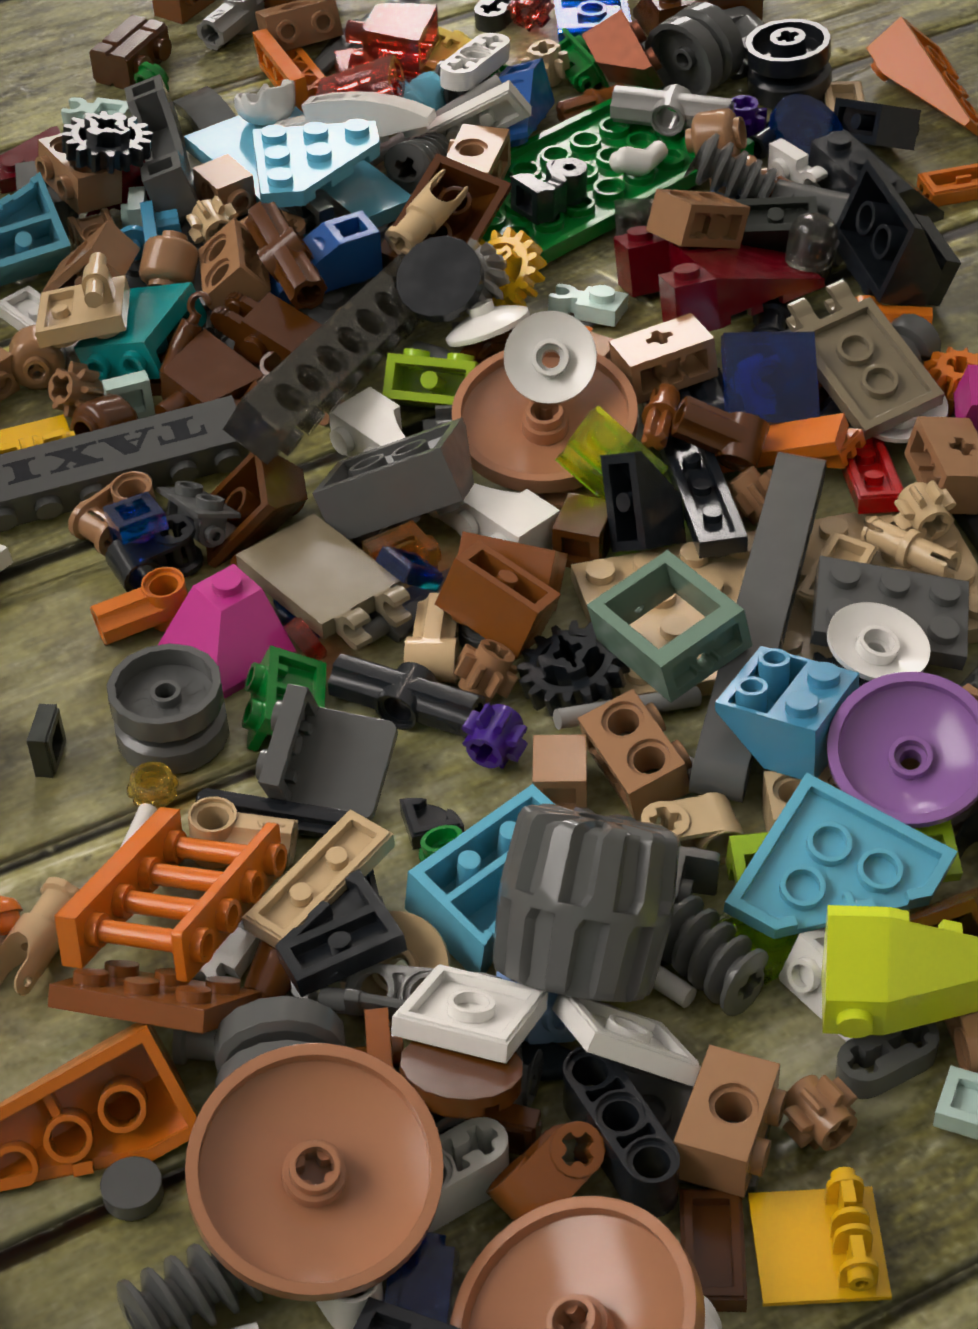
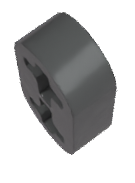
[836,1023,940,1099]

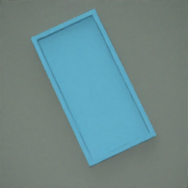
[184,106,411,237]

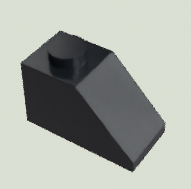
[830,97,921,151]
[600,451,687,552]

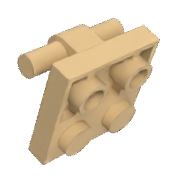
[35,252,130,348]

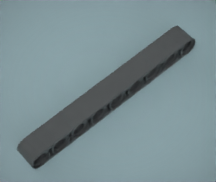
[689,452,827,803]

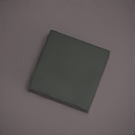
[27,704,67,778]

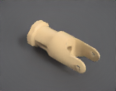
[385,169,469,257]
[0,877,80,996]

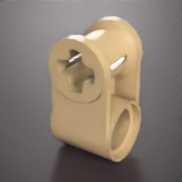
[640,792,744,865]

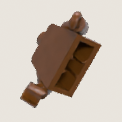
[154,291,292,424]

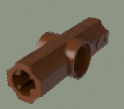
[244,201,328,310]

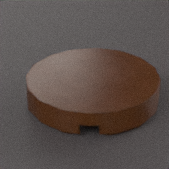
[400,1041,523,1119]

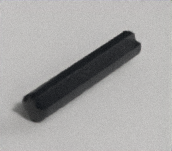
[195,788,348,838]

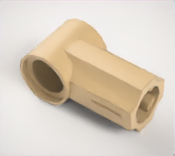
[404,593,459,683]
[188,797,298,869]

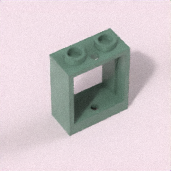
[587,550,753,703]

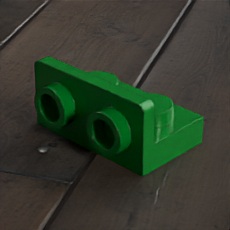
[242,645,327,752]

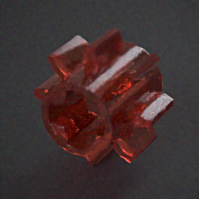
[506,0,555,32]

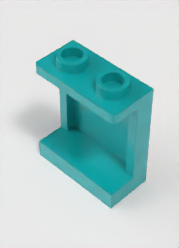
[73,282,208,383]

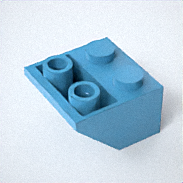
[715,646,859,780]

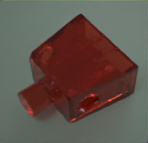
[345,3,439,75]

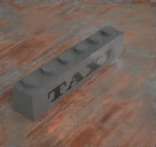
[0,395,249,532]

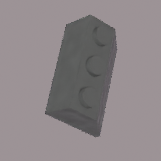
[312,417,474,544]

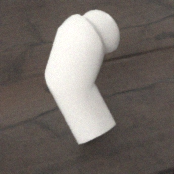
[609,141,668,176]

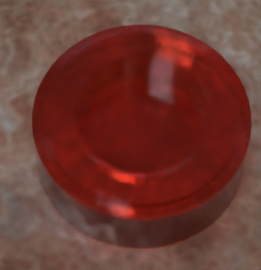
[283,616,328,661]

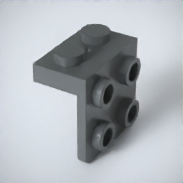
[256,683,398,820]

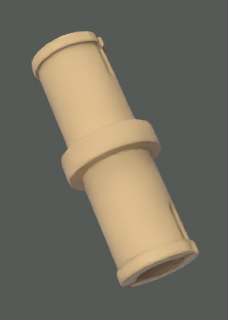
[860,516,961,578]

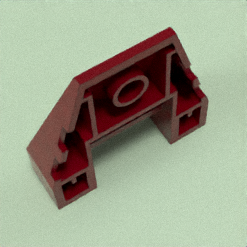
[613,226,825,332]

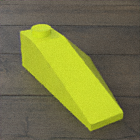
[821,905,978,1038]

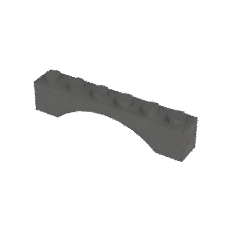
[124,74,198,222]

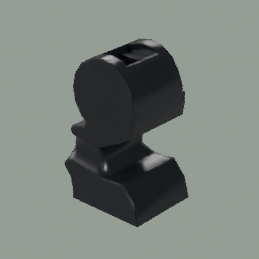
[511,158,588,225]

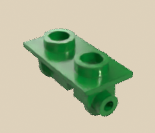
[558,26,610,92]

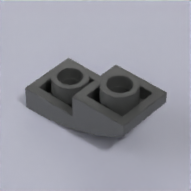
[173,86,236,132]

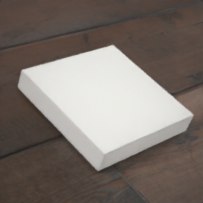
[391,964,548,1064]
[552,994,701,1087]

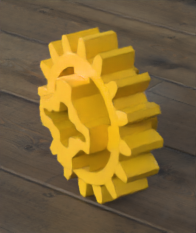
[479,227,547,307]

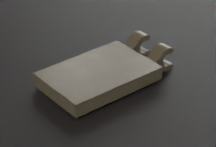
[786,280,945,440]
[236,513,412,650]

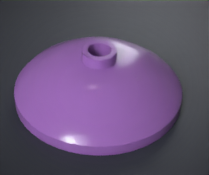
[827,671,978,828]

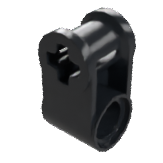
[105,514,204,592]

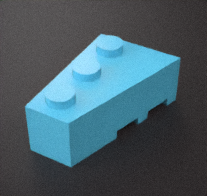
[0,172,71,286]
[405,784,555,973]

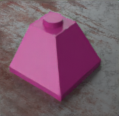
[158,564,296,699]

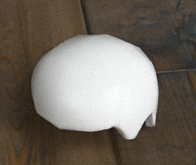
[234,79,295,126]

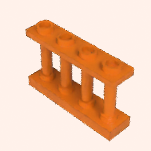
[54,807,287,983]

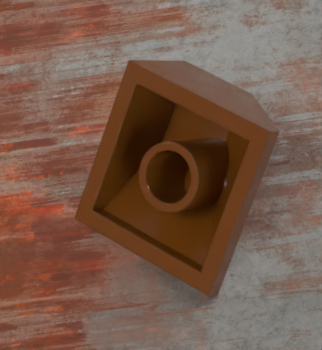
[206,444,308,568]

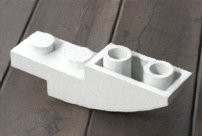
[274,91,437,144]

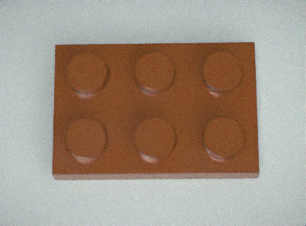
[48,960,262,1034]

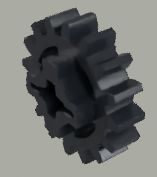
[62,111,152,174]
[517,620,630,717]

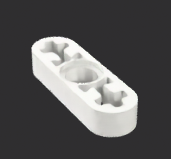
[440,33,510,92]

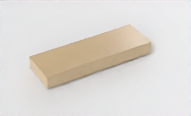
[242,809,395,949]

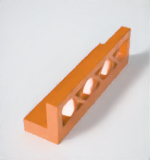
[252,28,338,112]

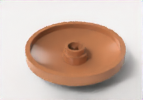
[452,351,638,493]
[185,1043,444,1302]
[450,1196,705,1329]

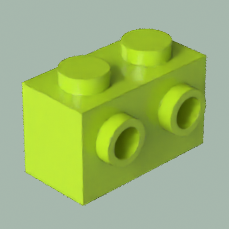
[382,348,479,409]

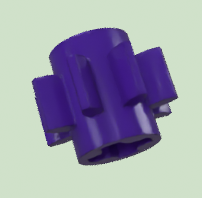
[731,95,767,138]
[461,703,528,769]

